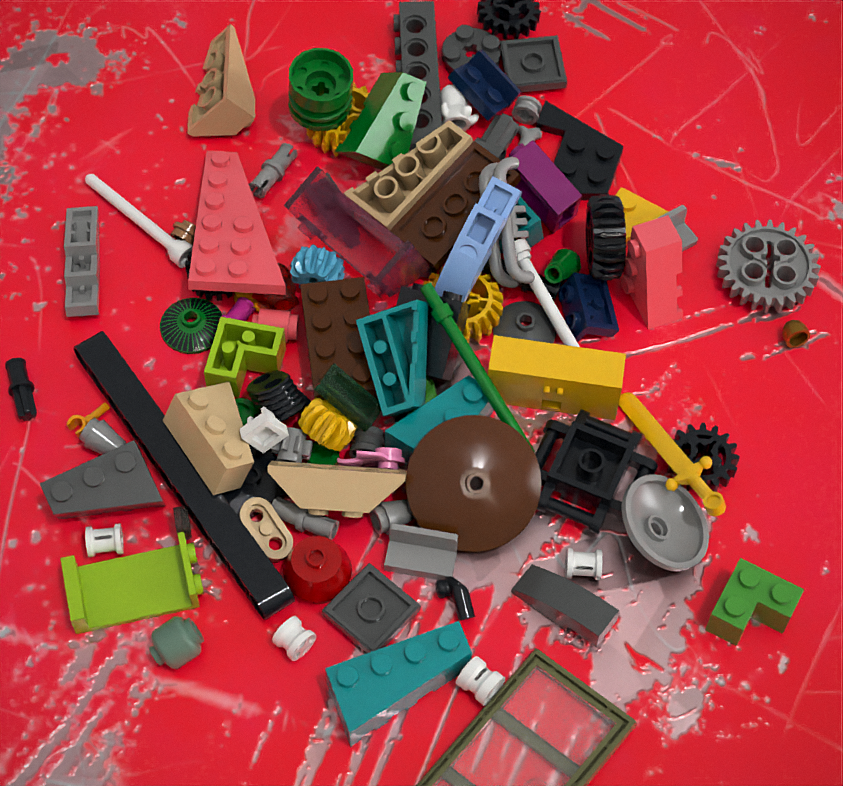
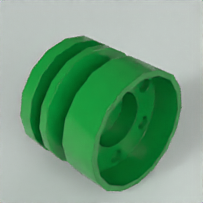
[288,48,353,131]

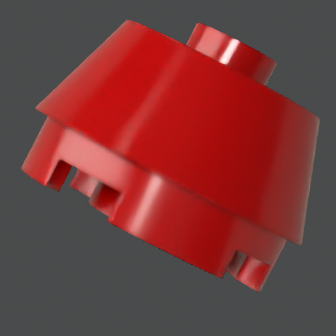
[283,536,352,604]

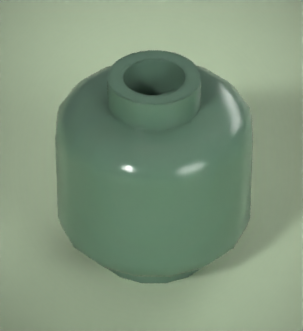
[149,616,204,669]

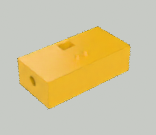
[488,335,626,420]

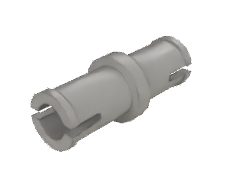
[249,143,298,198]
[271,496,339,540]

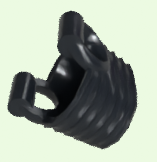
[246,370,311,421]

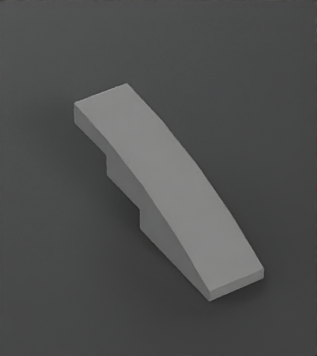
[64,206,100,317]

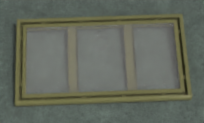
[416,648,637,786]

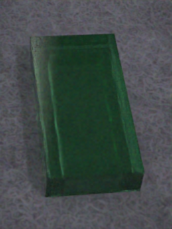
[314,363,381,432]

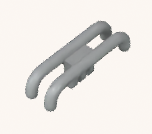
[479,157,535,288]

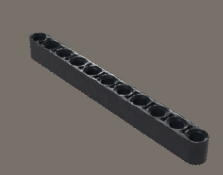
[73,331,295,620]

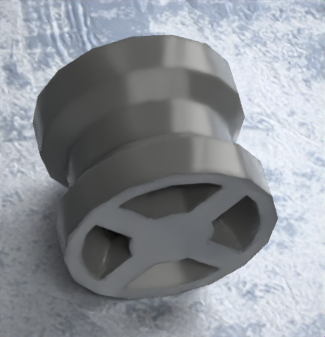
[349,425,385,459]

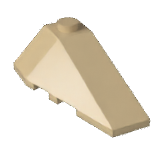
[187,24,256,136]

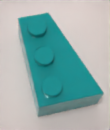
[356,300,428,417]

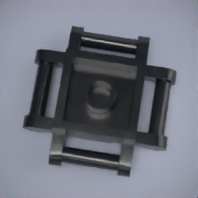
[535,409,658,534]

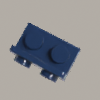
[448,50,521,121]
[558,273,619,342]

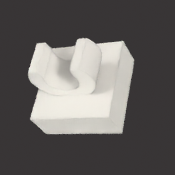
[239,407,289,453]

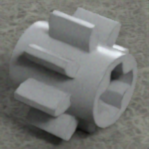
[271,427,313,463]

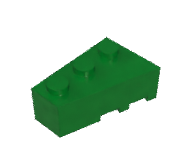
[335,72,426,170]

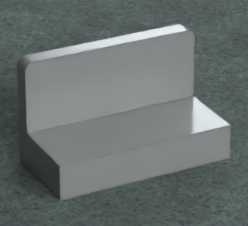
[384,523,458,580]

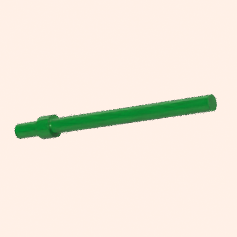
[420,282,535,452]

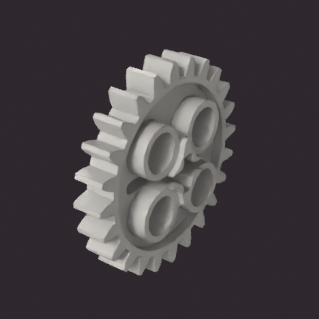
[716,220,821,313]

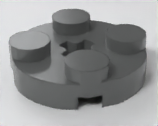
[442,25,501,74]

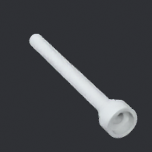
[85,174,193,268]
[515,238,580,347]

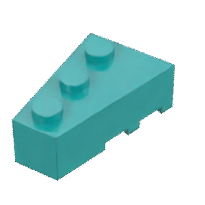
[385,375,494,463]

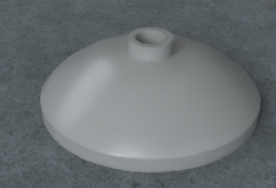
[622,474,709,571]

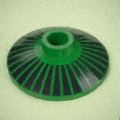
[160,298,222,354]

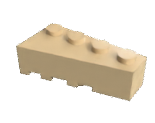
[343,120,473,243]

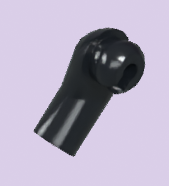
[435,576,475,621]

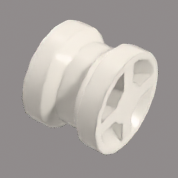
[272,616,317,661]

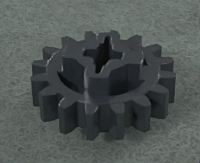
[477,0,541,40]
[667,423,740,492]

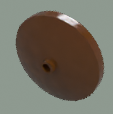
[405,415,542,552]

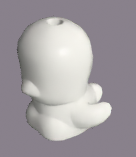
[440,84,479,131]

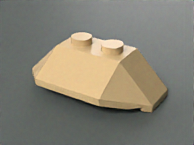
[267,461,407,518]

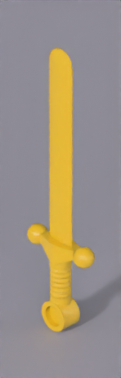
[618,392,726,516]

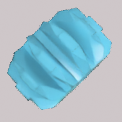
[290,244,345,289]

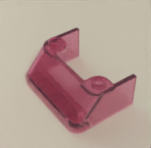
[283,166,430,298]

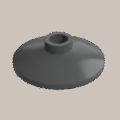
[493,301,557,343]

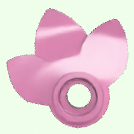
[337,447,405,469]

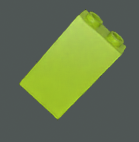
[60,532,204,634]

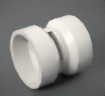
[456,656,506,706]

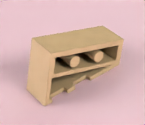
[163,382,254,495]

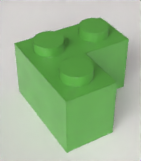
[705,558,805,646]

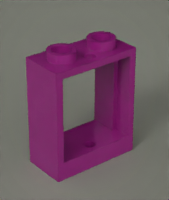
[509,140,582,234]

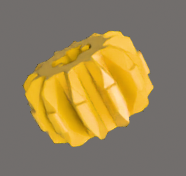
[298,398,357,451]

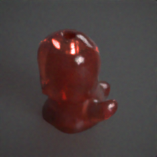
[257,262,299,311]

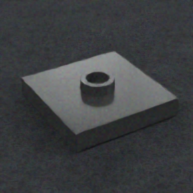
[500,35,567,92]
[322,563,421,653]

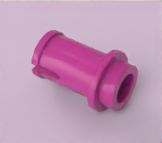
[219,297,255,321]

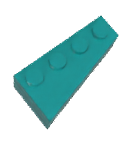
[325,621,472,747]

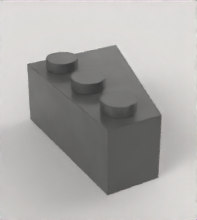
[40,440,166,519]

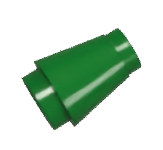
[544,249,581,283]

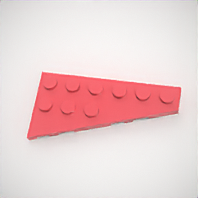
[188,150,286,295]

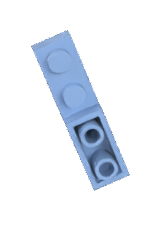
[435,176,522,303]

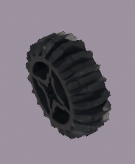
[585,194,627,281]

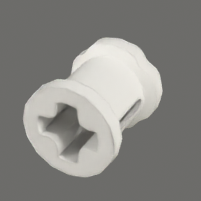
[85,523,124,557]
[565,547,602,580]

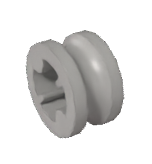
[512,95,542,125]

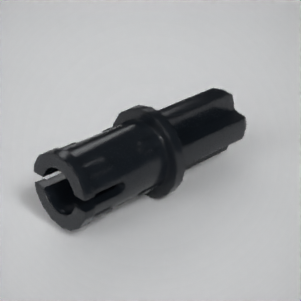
[5,358,37,421]

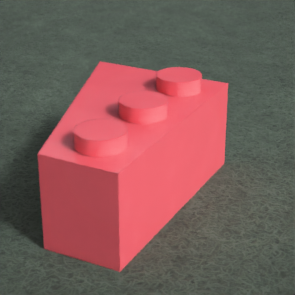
[621,215,683,330]

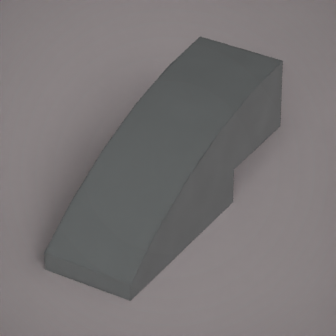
[511,565,620,647]

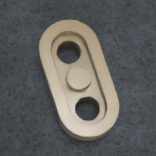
[239,497,293,562]

